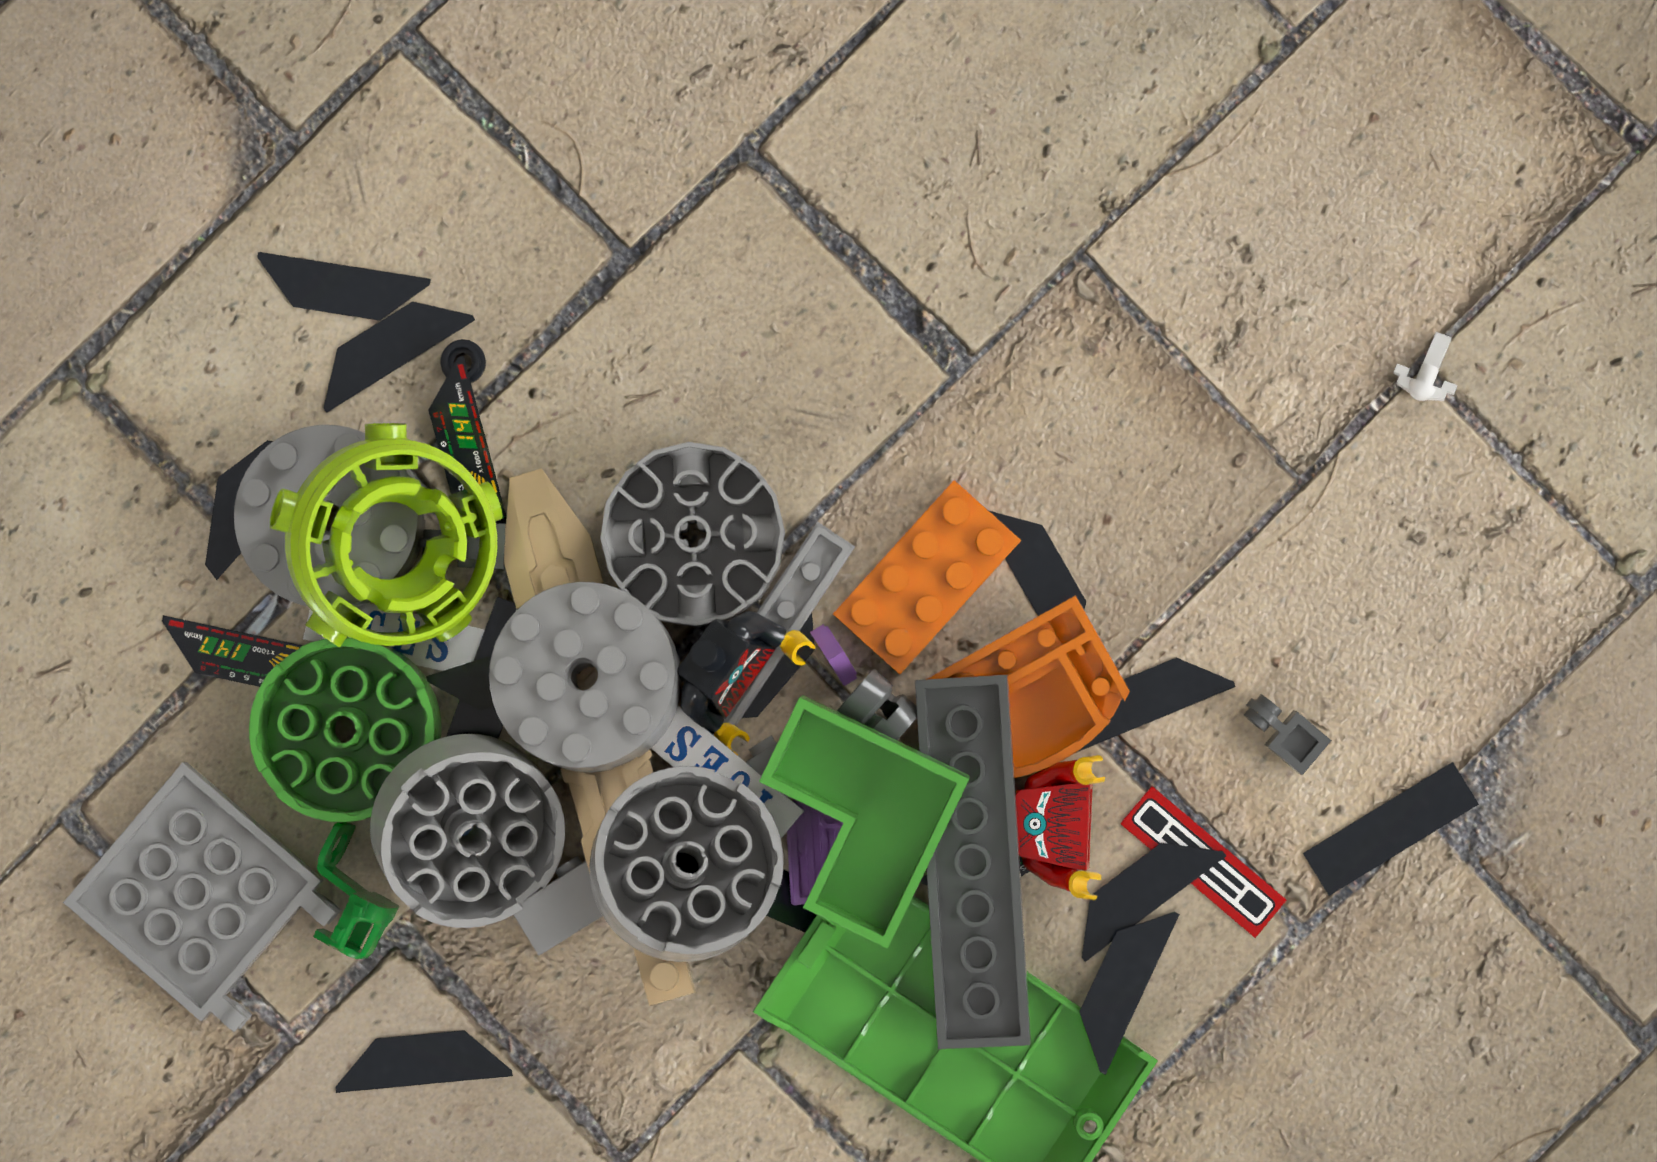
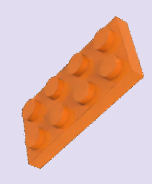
[833,480,1021,675]

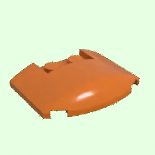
[925,595,1130,778]

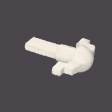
[1394,332,1457,401]

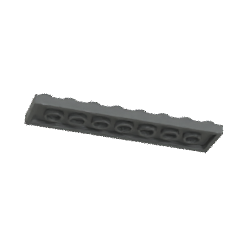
[915,675,1031,1049]

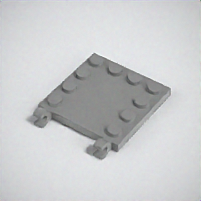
[63,762,341,1032]

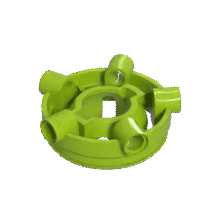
[270,423,503,648]

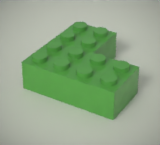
[759,695,970,949]

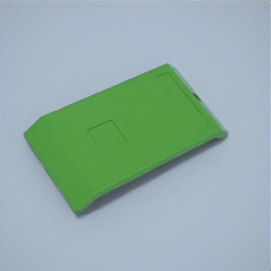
[753,896,1158,1162]

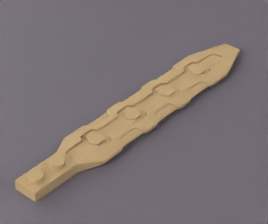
[504,468,696,1006]

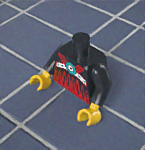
[677,611,815,756]

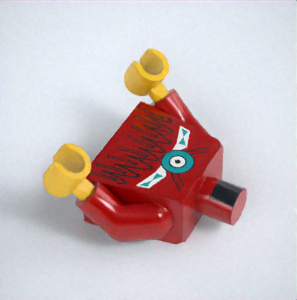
[1016,755,1105,900]

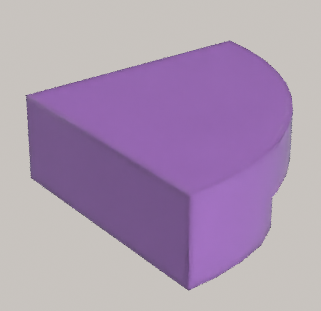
[810,624,857,686]

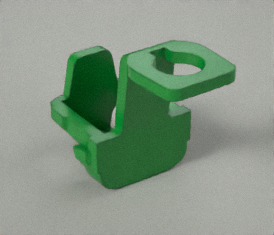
[313,822,399,959]

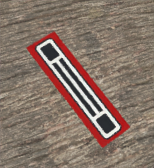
[1120,786,1287,938]

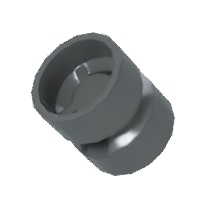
[837,669,917,740]

